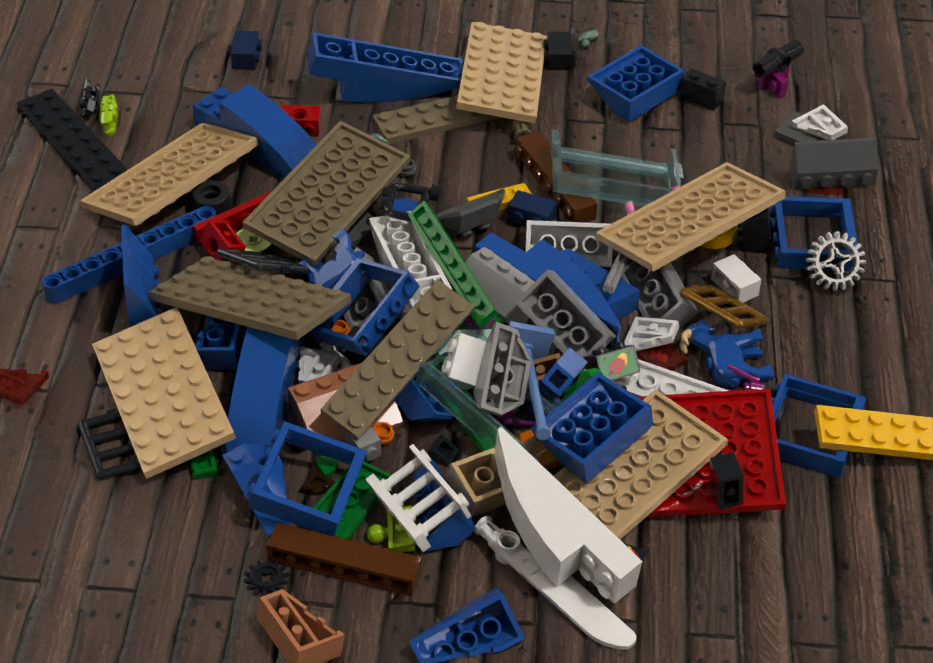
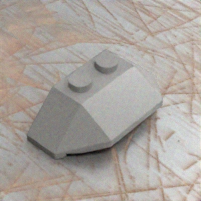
[473,322,531,416]

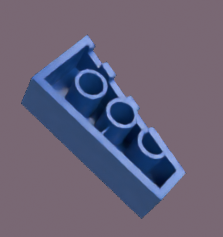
[561,248,640,319]
[195,316,247,370]

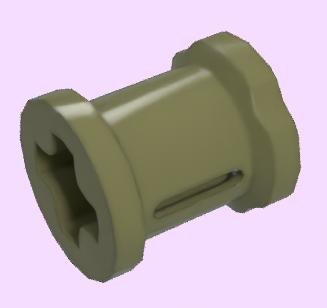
[511,120,531,141]

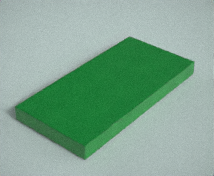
[308,462,395,540]

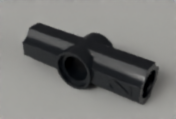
[752,40,804,79]

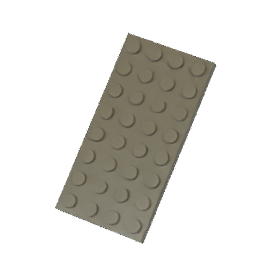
[243,121,410,266]
[149,256,351,340]

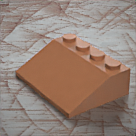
[288,363,404,454]

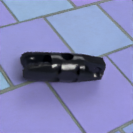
[80,78,101,120]

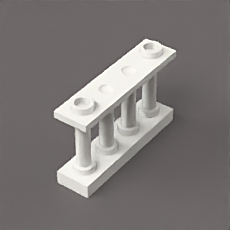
[366,444,471,552]

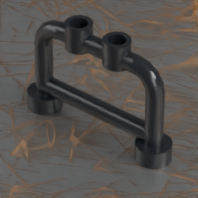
[379,183,440,222]

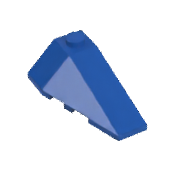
[414,459,475,552]
[409,588,525,663]

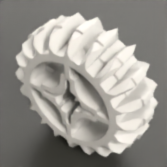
[806,231,866,291]

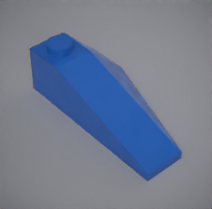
[223,443,291,538]

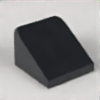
[426,434,459,467]

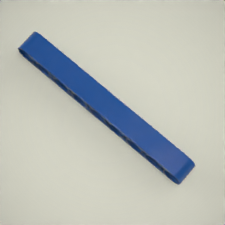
[42,206,216,304]

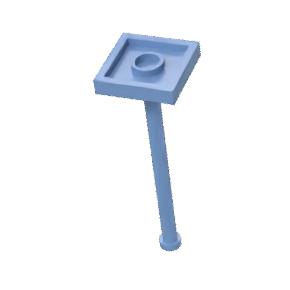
[508,321,555,440]

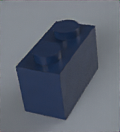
[231,30,263,70]
[508,190,557,226]

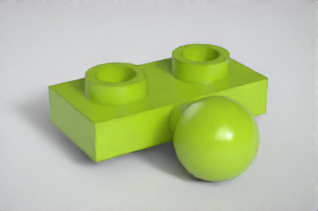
[367,505,415,553]

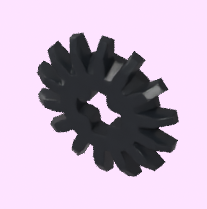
[243,559,289,596]

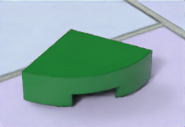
[315,456,339,479]

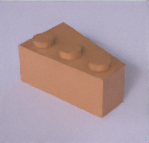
[257,589,345,663]

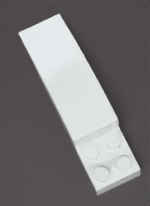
[369,211,452,321]
[494,427,642,604]

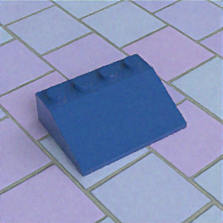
[587,45,685,122]
[121,225,161,327]
[531,372,653,483]

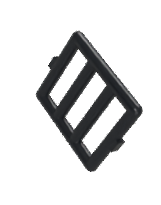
[217,248,310,275]
[78,409,142,480]

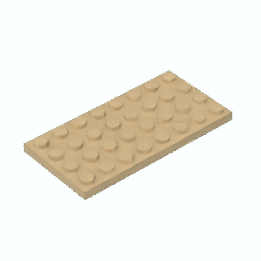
[456,22,546,123]
[80,122,259,226]
[596,162,786,271]
[92,307,236,479]
[554,389,728,540]

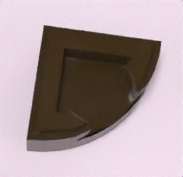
[301,471,335,495]

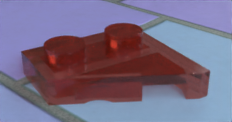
[0,369,49,406]

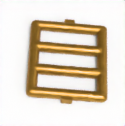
[680,284,769,329]

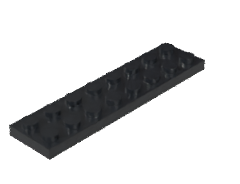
[17,89,128,192]

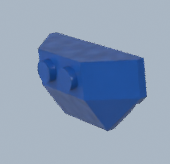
[395,371,453,422]

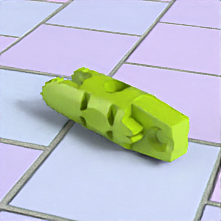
[99,94,118,137]

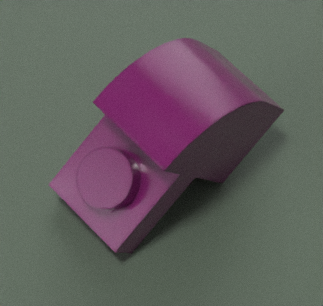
[758,66,790,99]

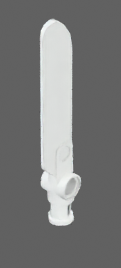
[474,516,636,650]

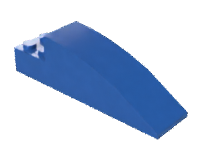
[306,32,464,102]
[193,84,317,178]
[474,233,621,349]
[222,327,306,459]

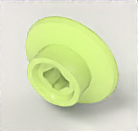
[236,228,272,252]

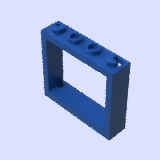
[769,196,859,271]
[309,258,420,356]
[771,374,867,478]
[247,421,367,536]

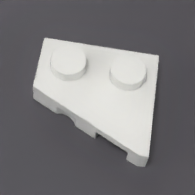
[792,104,848,140]
[624,317,679,351]
[298,346,341,384]

